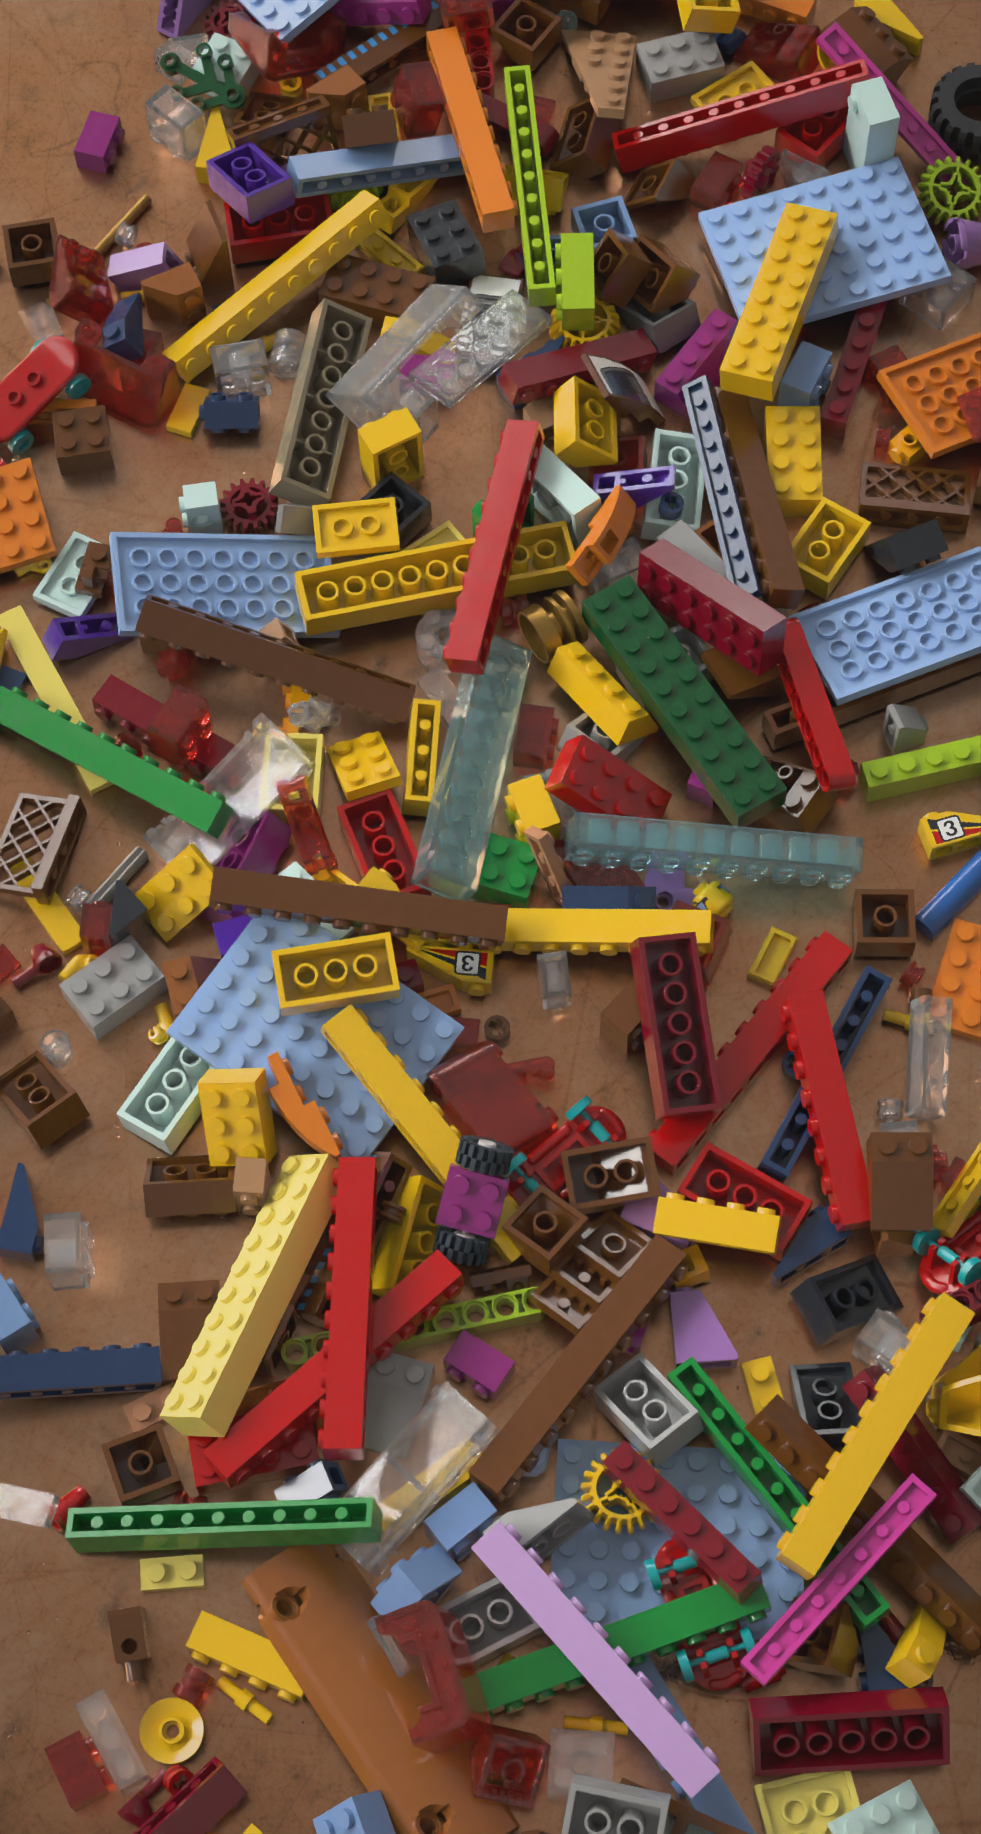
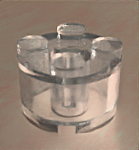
[415,609,456,674]

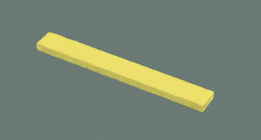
[0,605,113,795]

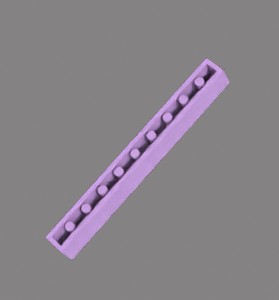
[471,1521,720,1799]

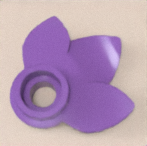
[645,866,696,910]

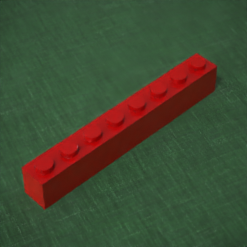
[780,989,870,1232]

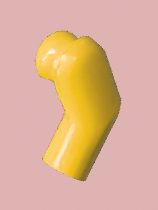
[14,558,53,577]
[58,954,98,982]
[148,1002,174,1045]

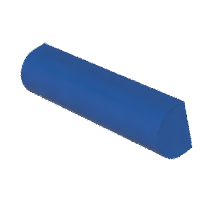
[915,849,981,941]

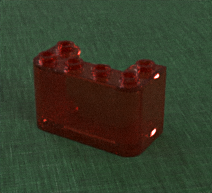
[374,1600,491,1754]

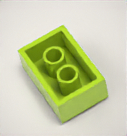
[555,233,595,331]

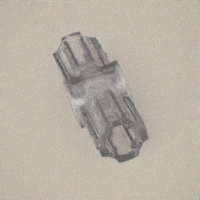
[287,696,342,733]

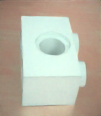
[179,481,223,534]

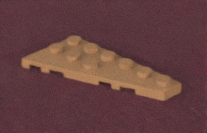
[561,30,636,119]

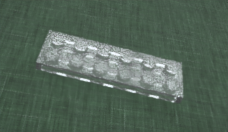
[409,289,553,409]

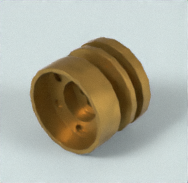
[517,590,589,663]

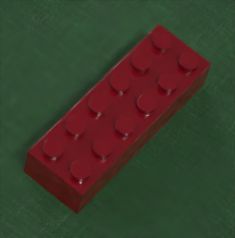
[637,538,787,676]
[629,932,723,1121]
[749,1686,950,1776]

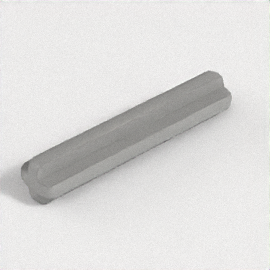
[84,846,149,916]

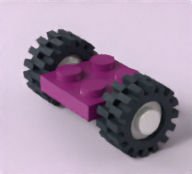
[432,1135,514,1266]

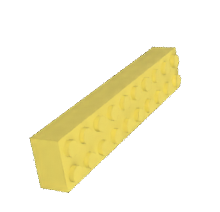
[160,1154,338,1437]

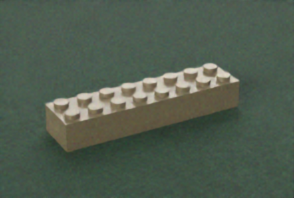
[268,298,372,506]

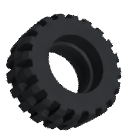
[928,62,981,164]

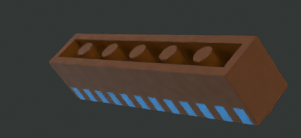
[313,0,454,89]
[296,1152,413,1328]

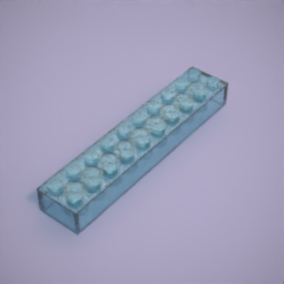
[411,635,533,901]
[564,812,863,888]

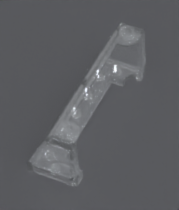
[325,284,485,429]
[142,712,315,867]
[340,1381,501,1577]

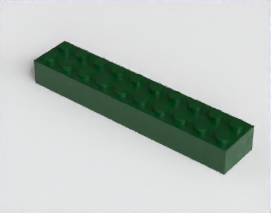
[582,575,787,831]

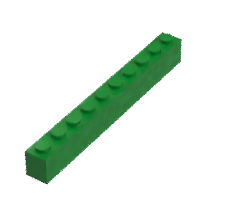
[0,686,235,839]
[667,1357,891,1634]
[65,1497,383,1553]
[454,1584,771,1725]

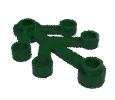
[160,42,247,115]

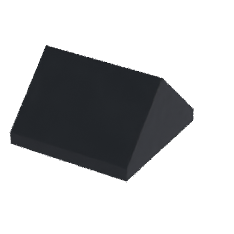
[109,880,154,946]

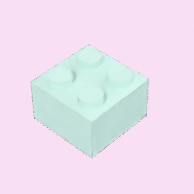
[192,33,262,98]

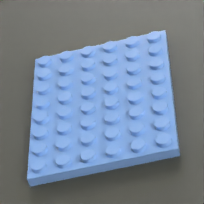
[698,156,951,324]
[166,914,465,1157]
[551,1439,806,1642]

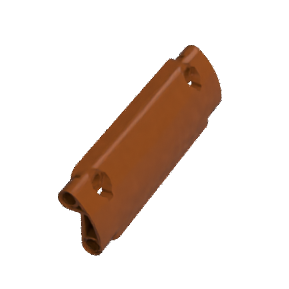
[241,1544,520,1834]

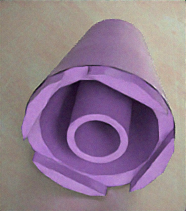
[941,218,981,272]

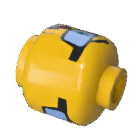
[692,881,735,924]

